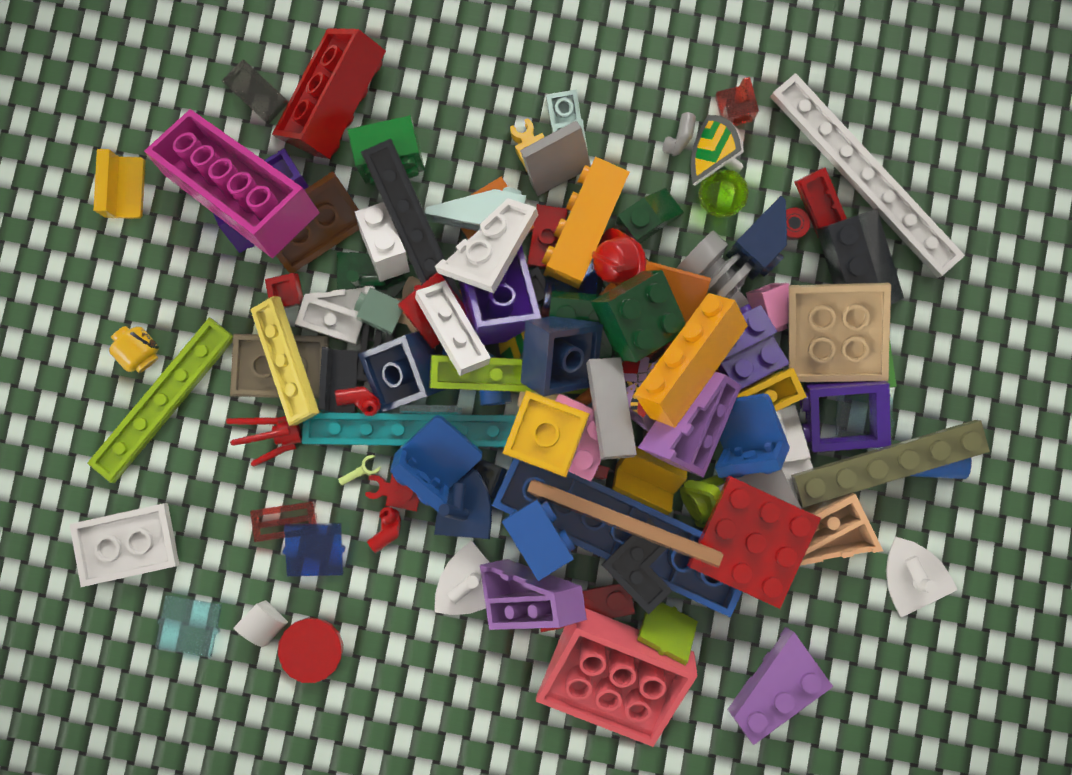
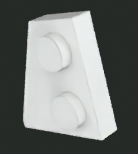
[295,286,375,345]

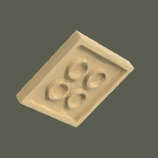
[788,283,891,382]

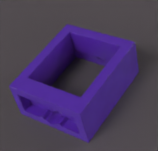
[799,381,891,452]

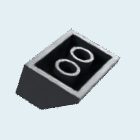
[816,209,904,305]

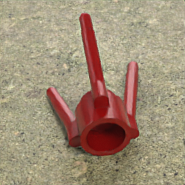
[226,416,302,467]

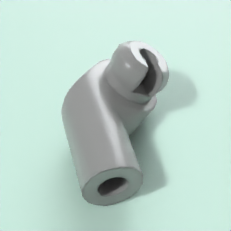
[662,112,696,156]

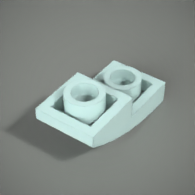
[546,89,588,151]

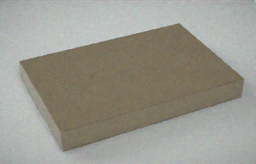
[230,334,329,399]

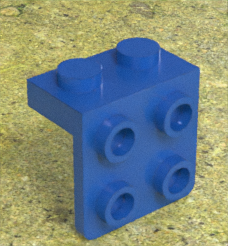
[715,393,790,478]
[390,415,482,512]

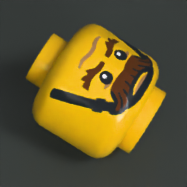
[109,326,159,373]

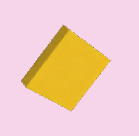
[502,390,590,478]

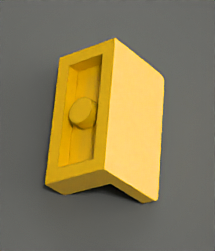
[93,149,146,219]
[612,446,687,515]

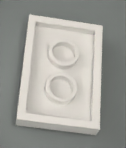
[70,503,180,587]

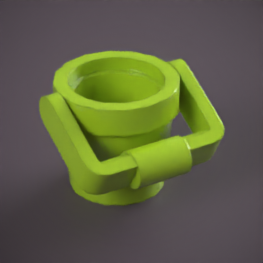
[680,475,725,528]

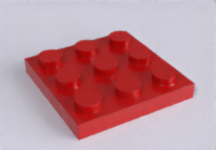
[687,475,821,609]

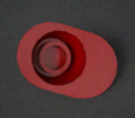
[591,228,647,286]

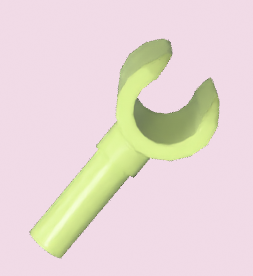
[338,455,381,485]

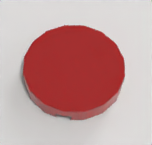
[278,617,344,683]

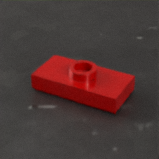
[794,167,847,238]
[527,204,567,269]

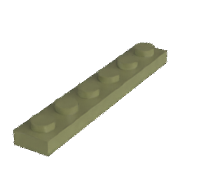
[791,420,990,508]

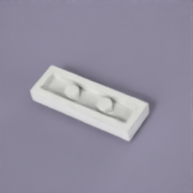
[415,281,491,376]

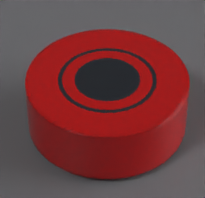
[786,207,810,240]

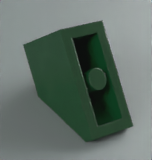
[616,188,684,244]

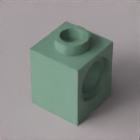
[354,287,402,335]

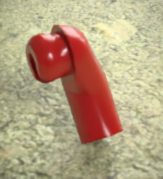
[335,386,380,416]

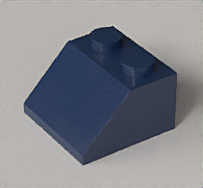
[726,196,787,280]
[521,316,603,397]
[358,332,446,413]

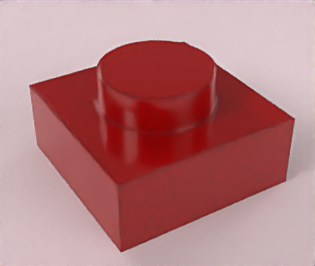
[265,273,303,309]

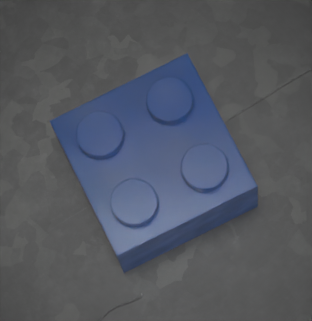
[502,498,575,581]

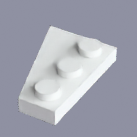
[435,198,538,293]

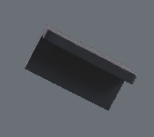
[318,347,360,413]

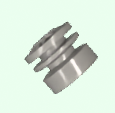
[676,230,753,299]

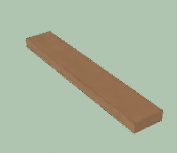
[527,480,723,568]

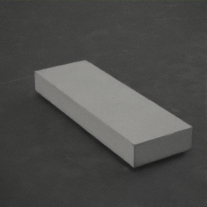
[586,357,637,460]

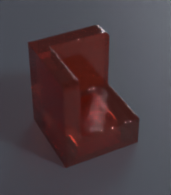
[715,77,759,126]

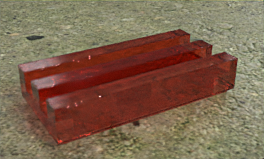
[250,501,319,542]

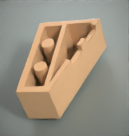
[800,493,883,566]

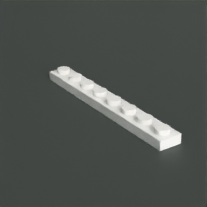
[770,73,965,278]

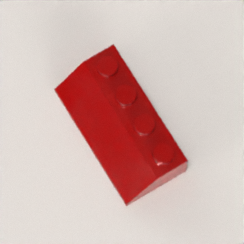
[272,28,386,159]

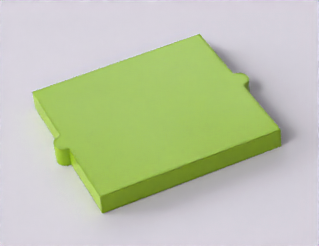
[637,602,698,665]

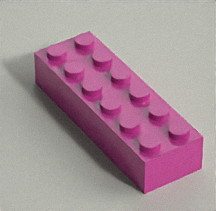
[144,109,320,259]

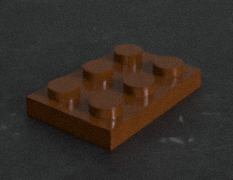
[276,171,359,274]

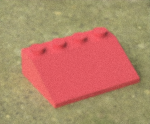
[536,608,697,747]

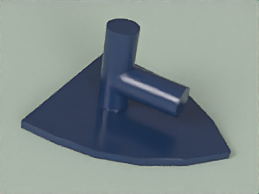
[434,467,492,539]

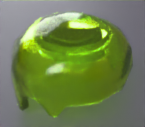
[697,170,749,218]

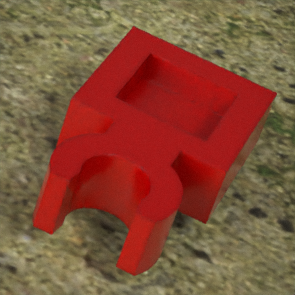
[365,474,420,512]

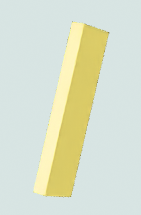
[250,296,319,426]

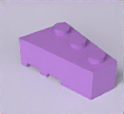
[638,372,741,477]
[480,559,587,630]
[727,627,833,745]

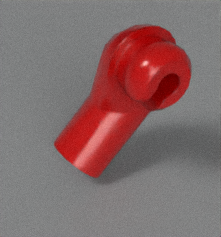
[367,507,401,553]

